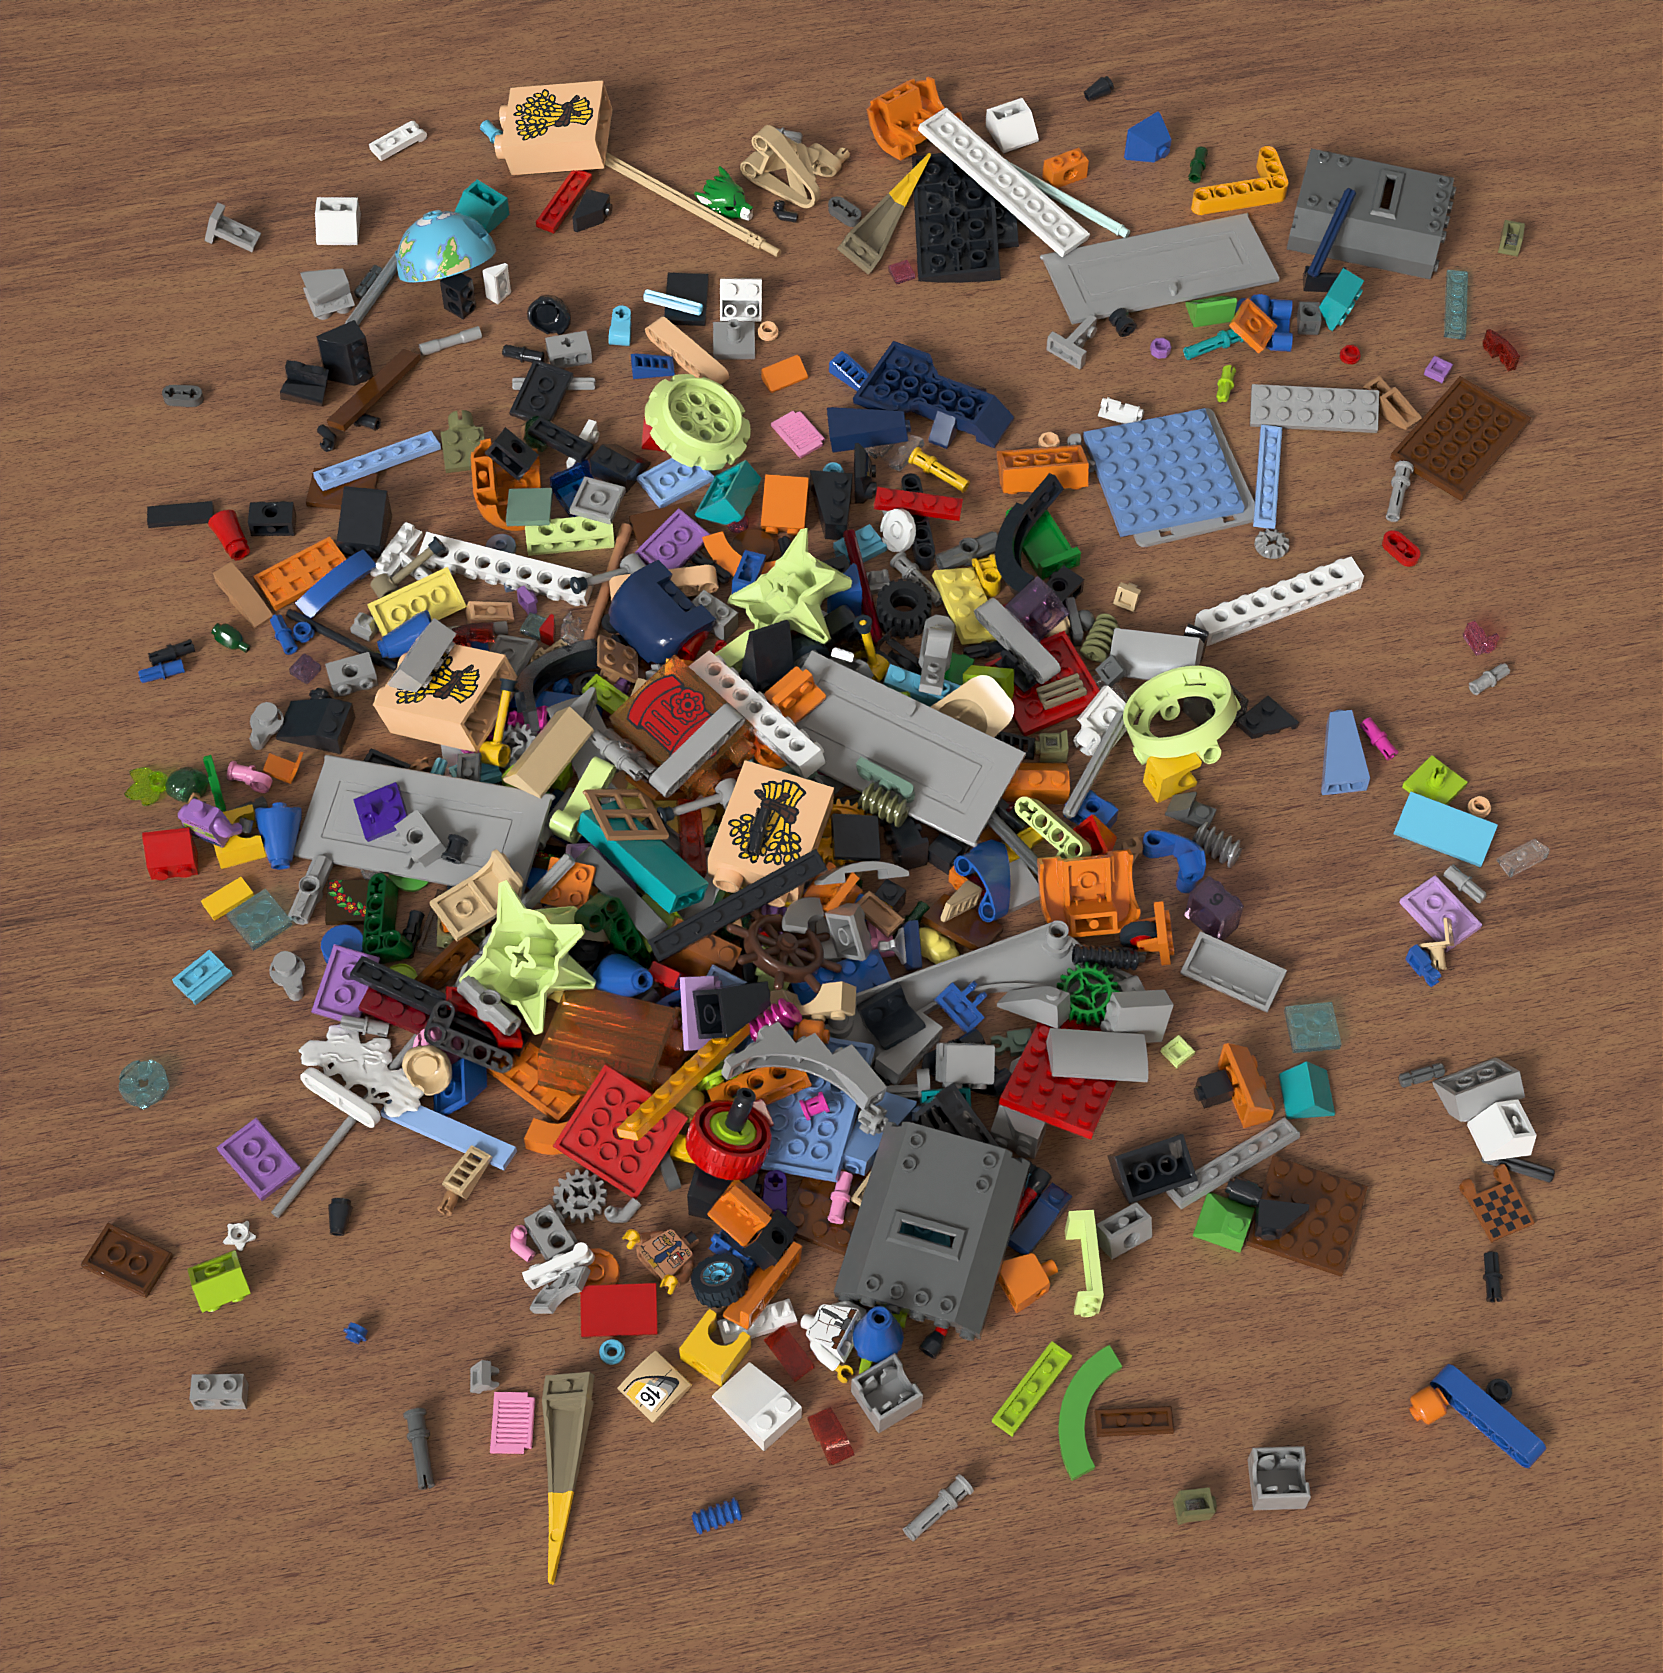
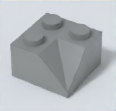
[990,1105,1047,1159]

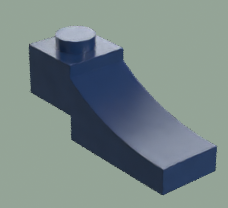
[1008,1183,1072,1256]

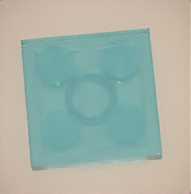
[226,889,293,951]
[1284,1002,1342,1053]

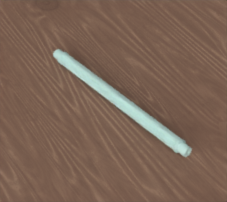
[1005,159,1130,238]

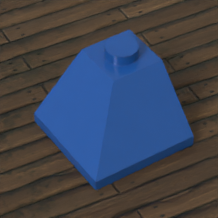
[1124,111,1172,163]
[433,1058,487,1116]

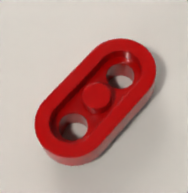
[1382,530,1421,567]

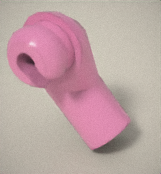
[510,1225,536,1262]

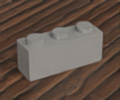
[874,1011,943,1085]

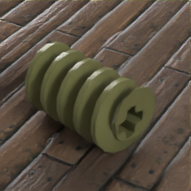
[1080,613,1120,662]
[858,782,910,828]

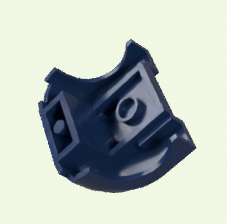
[608,559,716,665]

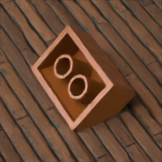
[655,916,742,977]

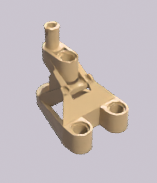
[740,125,850,208]

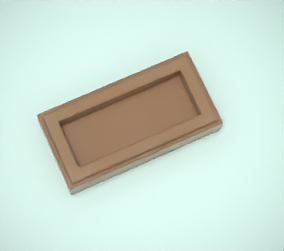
[856,890,905,938]

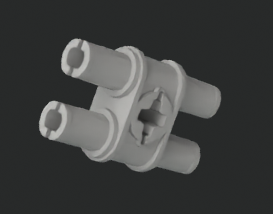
[588,728,658,781]

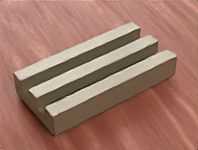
[1036,673,1087,710]

